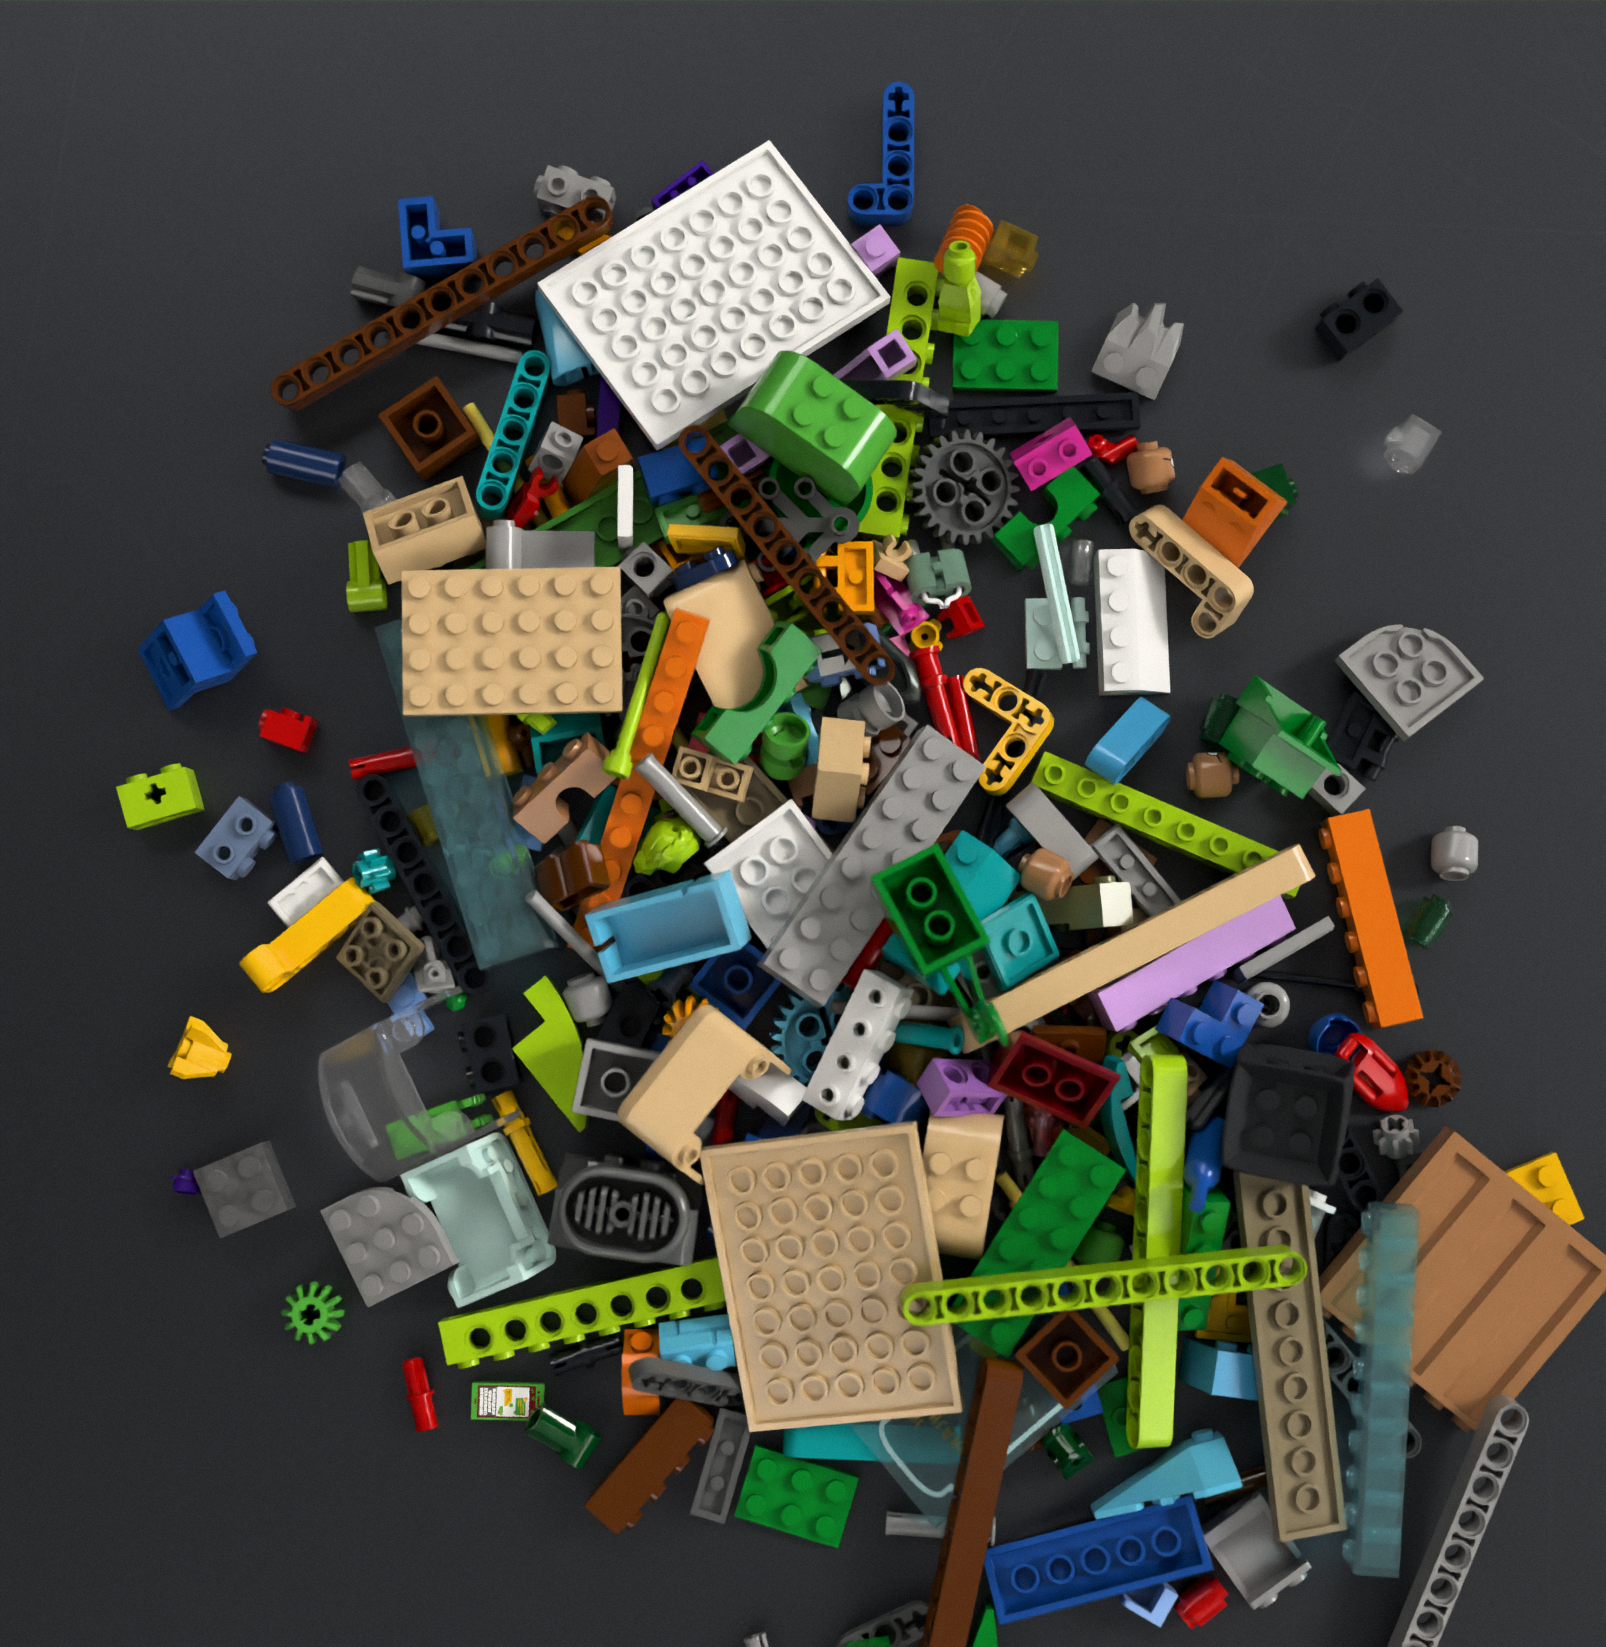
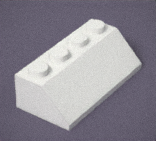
[1093,549,1170,696]

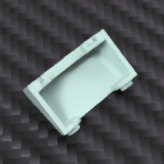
[400,1132,556,1308]

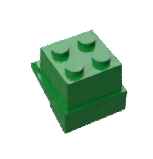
[1218,675,1342,799]

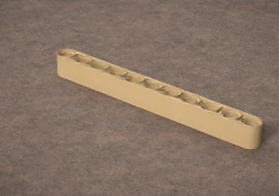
[947,843,1315,1054]

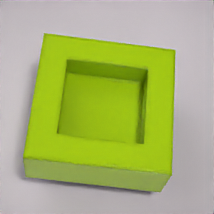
[1127,1025,1180,1064]

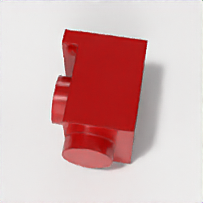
[258,707,319,754]

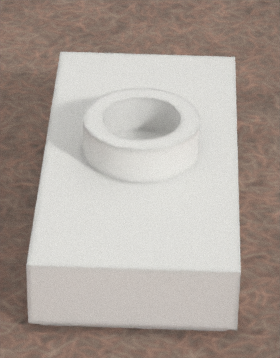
[267,857,344,928]

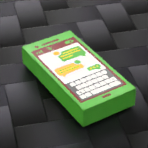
[471,1381,545,1421]

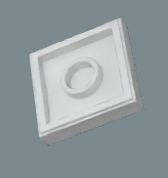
[618,465,634,551]

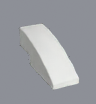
[728,1063,807,1127]

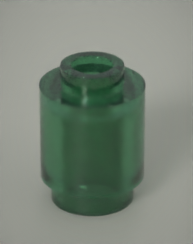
[1199,693,1240,749]
[1403,894,1454,949]

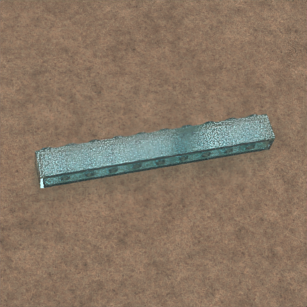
[1343,1202,1420,1578]

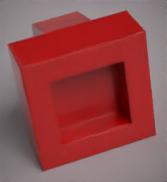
[937,596,985,639]

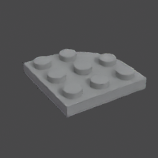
[1335,624,1484,742]
[320,1187,459,1308]

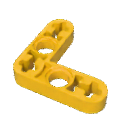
[963,668,1054,796]

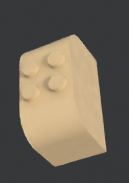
[922,1111,1004,1261]

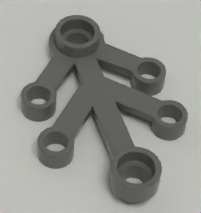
[719,477,859,572]

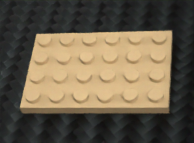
[402,567,623,717]

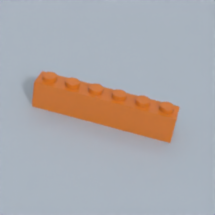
[1318,809,1423,1030]

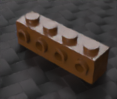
[584,1398,715,1535]

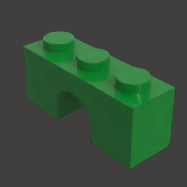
[992,466,1100,572]

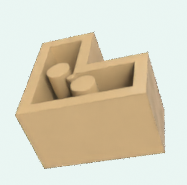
[811,717,871,823]

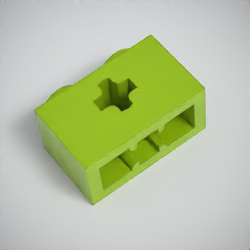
[116,763,205,830]

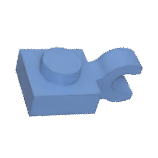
[387,972,435,1037]

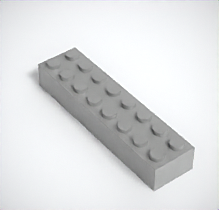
[757,724,986,1007]

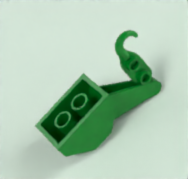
[870,843,1008,1046]

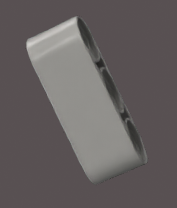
[1005,782,1099,880]

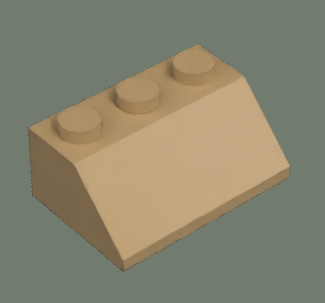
[363,476,486,585]

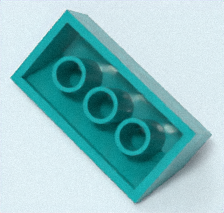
[882,830,1021,997]

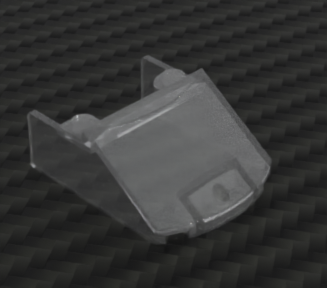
[318,986,522,1183]

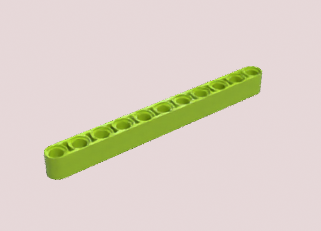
[1126,1055,1188,1449]
[899,1244,1307,1326]

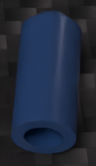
[262,439,346,489]
[268,781,324,864]

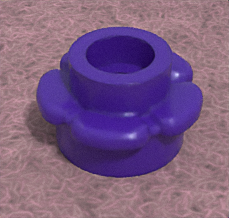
[170,1169,201,1196]

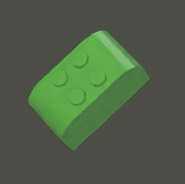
[727,350,897,507]

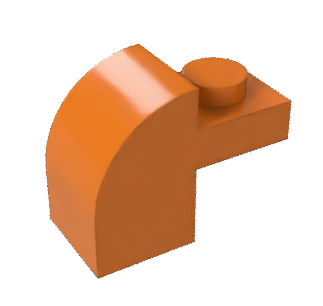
[622,1329,661,1415]

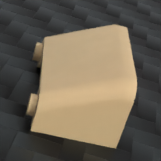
[664,556,810,709]

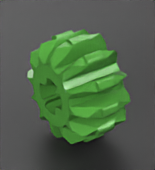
[281,1281,345,1344]

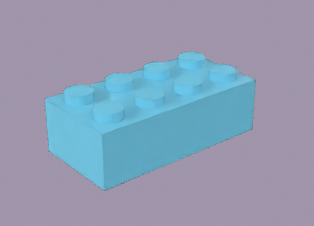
[585,869,752,984]

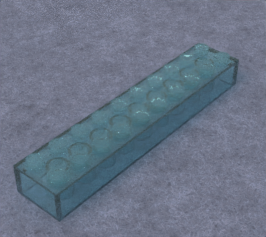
[375,618,559,970]

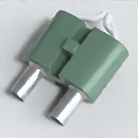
[904,534,972,609]

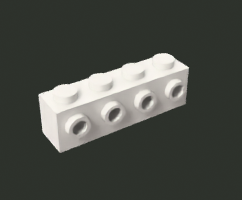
[801,969,914,1120]

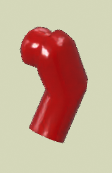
[1087,434,1139,464]

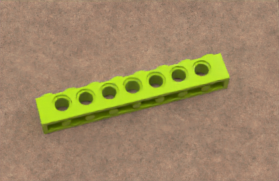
[857,257,945,544]
[1028,751,1300,899]
[438,1255,726,1369]

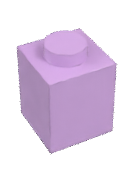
[851,224,900,280]

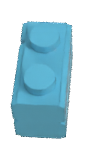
[659,1314,737,1371]

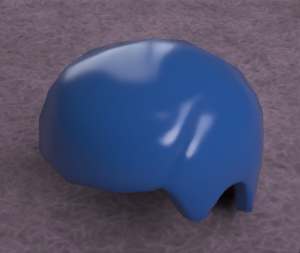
[1307,1013,1362,1062]

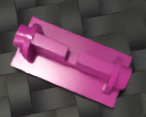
[874,570,930,637]

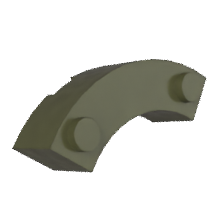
[1003,876,1134,933]

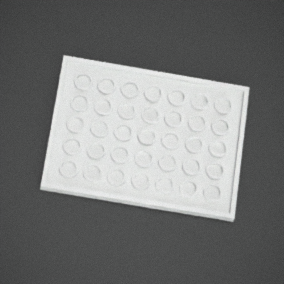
[537,140,891,451]

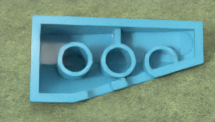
[1090,1428,1243,1519]

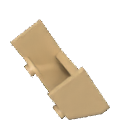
[618,1005,792,1186]

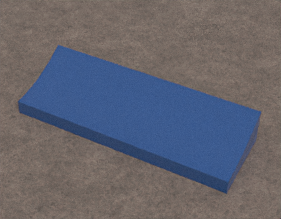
[984,1495,1214,1625]

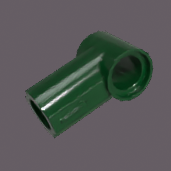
[525,1404,602,1469]

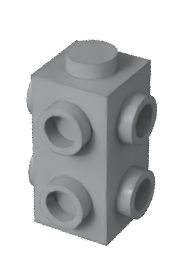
[533,165,616,223]

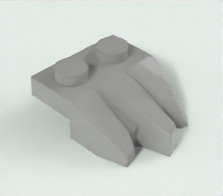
[1091,302,1184,400]

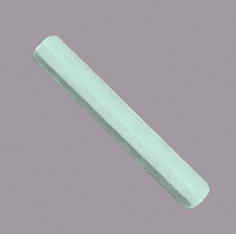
[1033,524,1080,664]

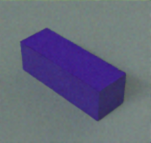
[651,160,714,209]
[596,377,622,438]

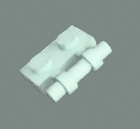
[1024,597,1090,670]

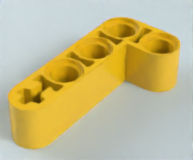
[239,877,376,993]

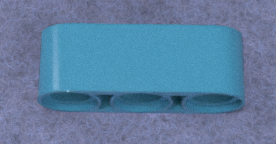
[1085,696,1171,785]

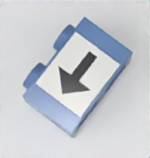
[808,623,885,688]

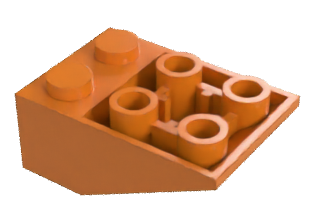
[1182,457,1288,571]

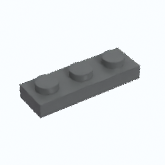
[690,1407,751,1524]

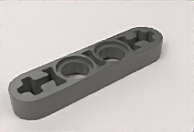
[628,1357,744,1408]

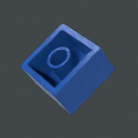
[689,938,782,1030]

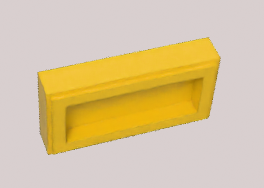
[667,524,746,557]

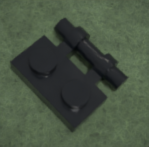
[1327,691,1401,782]

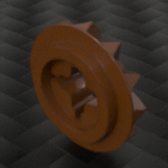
[1404,1050,1462,1107]

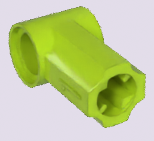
[346,540,387,612]

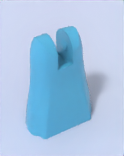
[535,290,599,386]

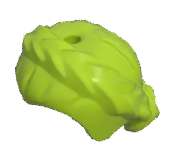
[633,817,701,875]

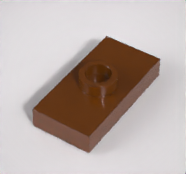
[1032,1025,1107,1063]

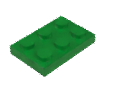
[952,319,1059,393]
[734,1443,859,1548]

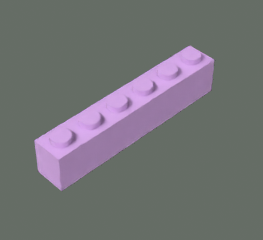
[1087,895,1296,1033]

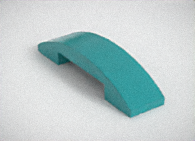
[1100,1054,1137,1185]

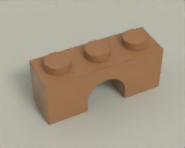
[512,732,616,844]

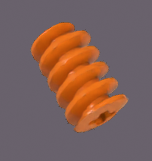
[934,204,994,275]

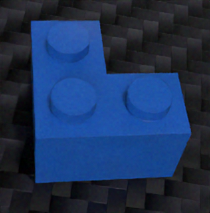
[398,196,478,279]
[1155,980,1264,1069]

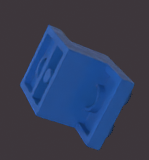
[137,590,258,711]

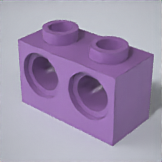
[917,1058,1007,1117]

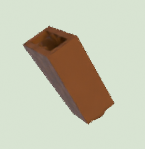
[562,428,637,506]

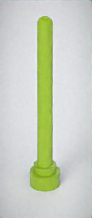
[601,611,671,779]

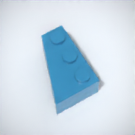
[1178,1337,1258,1401]

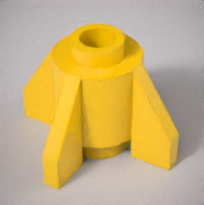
[167,1016,232,1079]

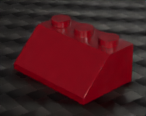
[987,1031,1120,1129]

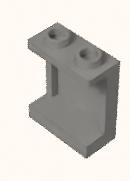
[1201,1491,1312,1610]

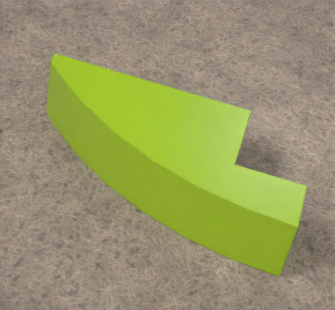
[512,975,590,1133]

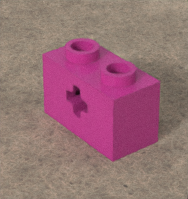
[1010,417,1093,491]

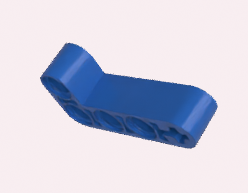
[847,81,914,226]

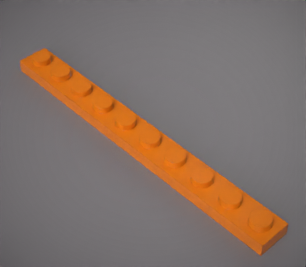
[567,607,711,953]

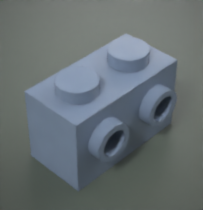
[194,796,278,880]

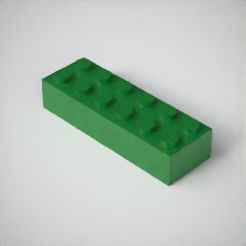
[950,1129,1126,1358]

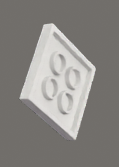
[704,799,832,949]

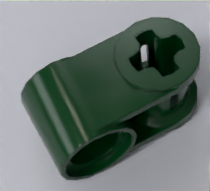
[1041,1423,1095,1481]

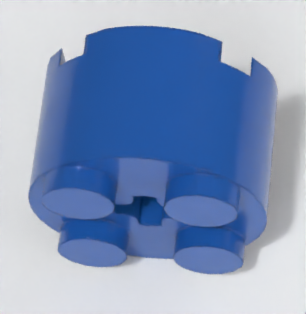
[860,1059,930,1131]

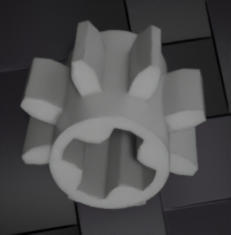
[1373,1115,1420,1159]

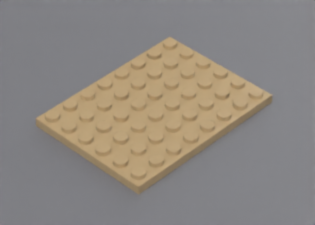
[700,1121,965,1432]

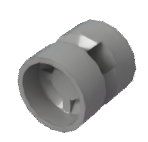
[837,683,905,738]

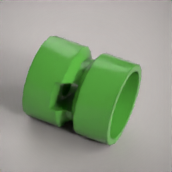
[759,712,811,780]

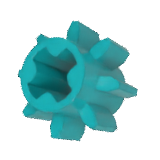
[352,848,396,894]

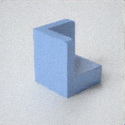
[1117,1583,1178,1628]

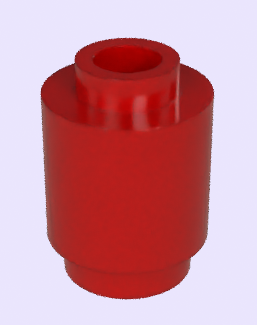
[1173,1575,1229,1630]

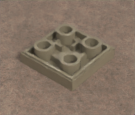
[336,902,426,1003]

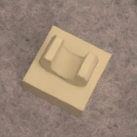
[872,534,912,582]

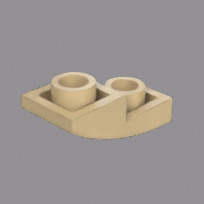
[671,746,754,803]

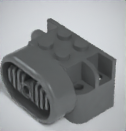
[547,1153,704,1265]

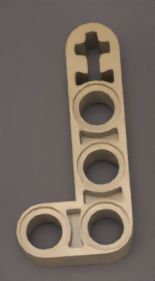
[1129,505,1254,639]

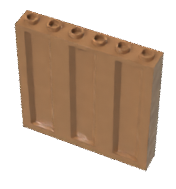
[1319,1126,1606,1434]

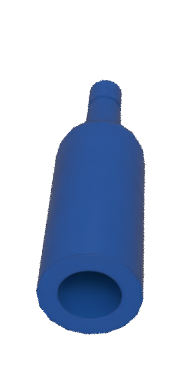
[1183,1114,1224,1213]

